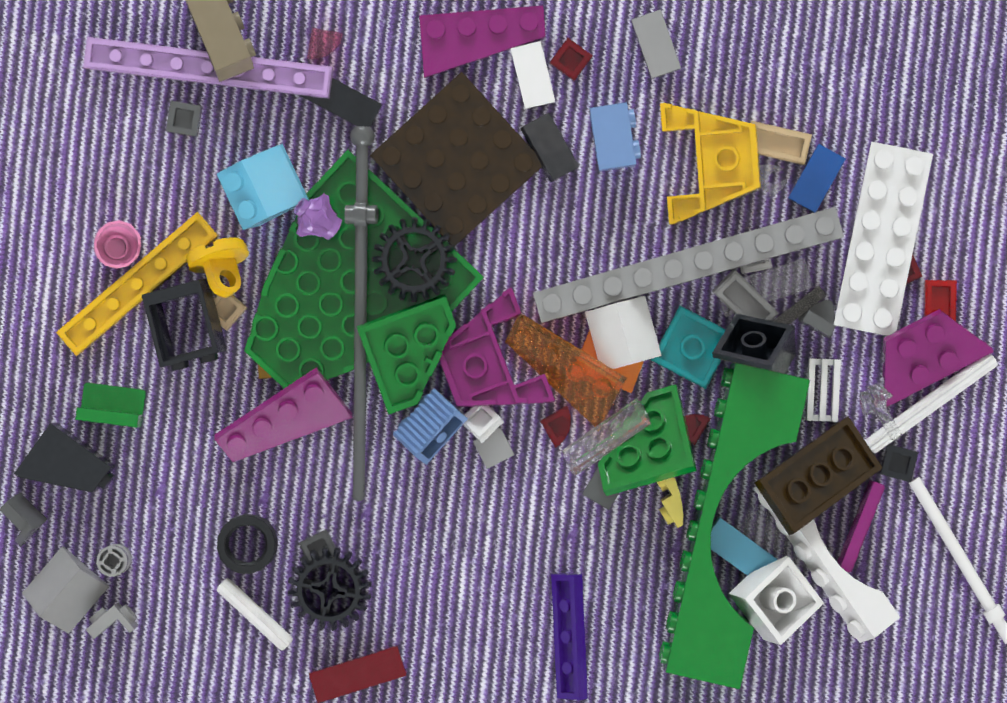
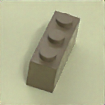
[185,0,256,82]

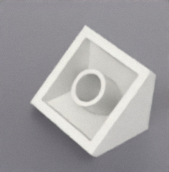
[585,296,662,372]

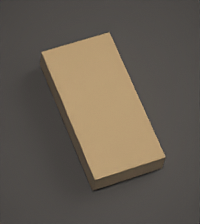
[750,121,812,165]

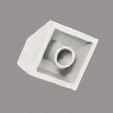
[729,556,824,645]

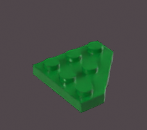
[356,294,456,414]
[598,384,697,496]

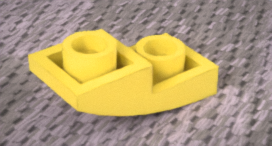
[657,477,683,528]

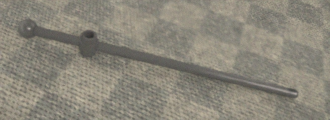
[345,126,379,502]

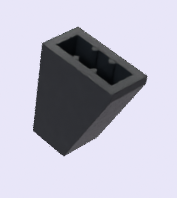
[14,422,116,492]

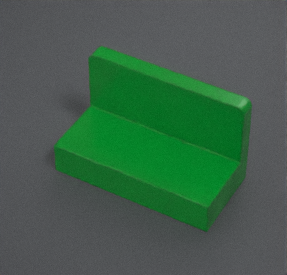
[75,382,146,428]

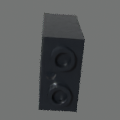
[142,279,227,371]

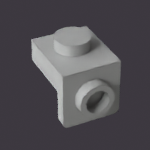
[86,602,138,639]

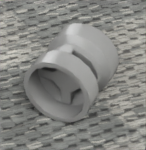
[96,544,132,577]

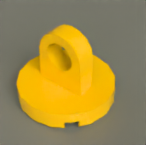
[186,237,249,298]

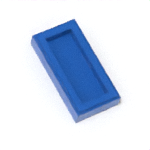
[787,144,846,213]

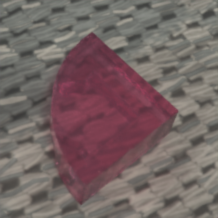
[307,28,344,60]

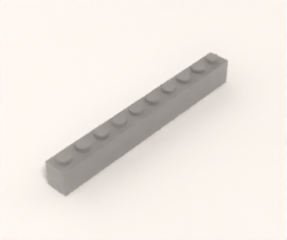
[533,207,844,324]

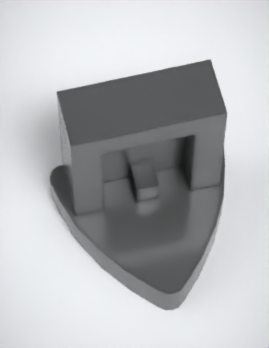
[798,299,836,338]
[0,493,47,547]

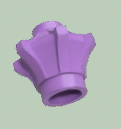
[293,193,342,240]

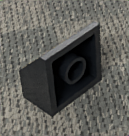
[712,313,796,374]

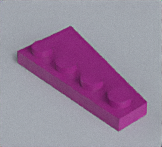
[214,367,353,462]

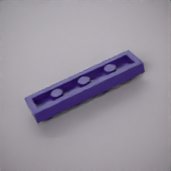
[551,573,588,700]

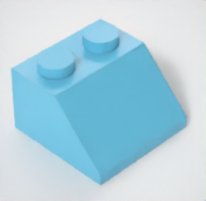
[217,144,309,230]

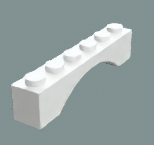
[754,487,900,643]

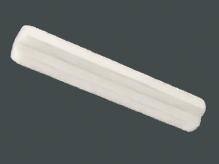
[217,578,293,650]

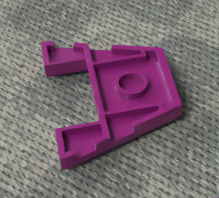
[440,287,555,407]

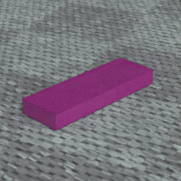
[837,480,885,573]

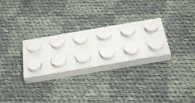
[834,142,933,336]

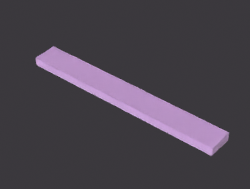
[83,37,333,99]

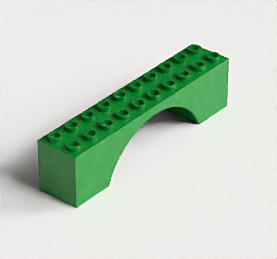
[659,363,810,689]

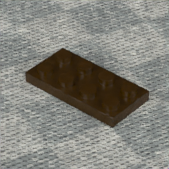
[754,416,883,535]

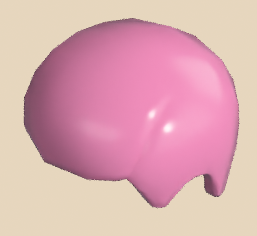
[94,220,141,269]

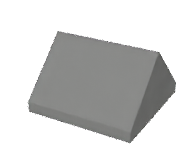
[22,546,110,634]

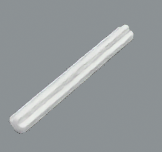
[865,354,998,453]

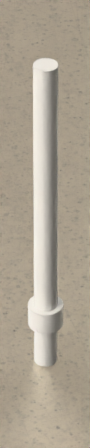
[909,477,1007,644]

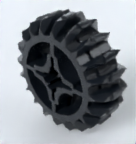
[372,217,457,302]
[287,546,372,631]

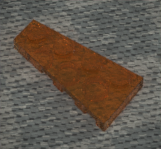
[505,313,627,430]

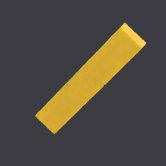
[56,212,219,356]

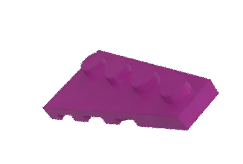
[419,5,546,78]

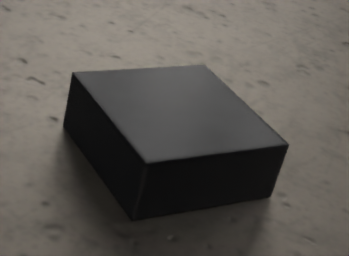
[879,444,919,482]

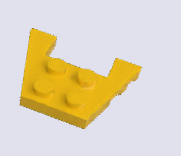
[660,103,761,225]

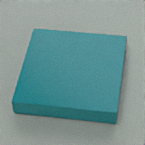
[651,305,726,389]

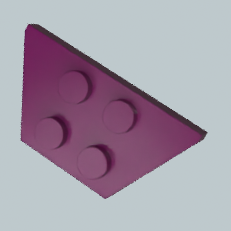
[882,309,994,407]

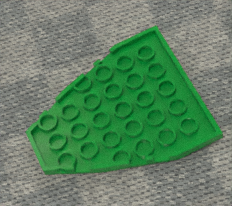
[244,150,484,388]

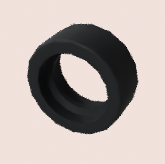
[217,514,278,574]

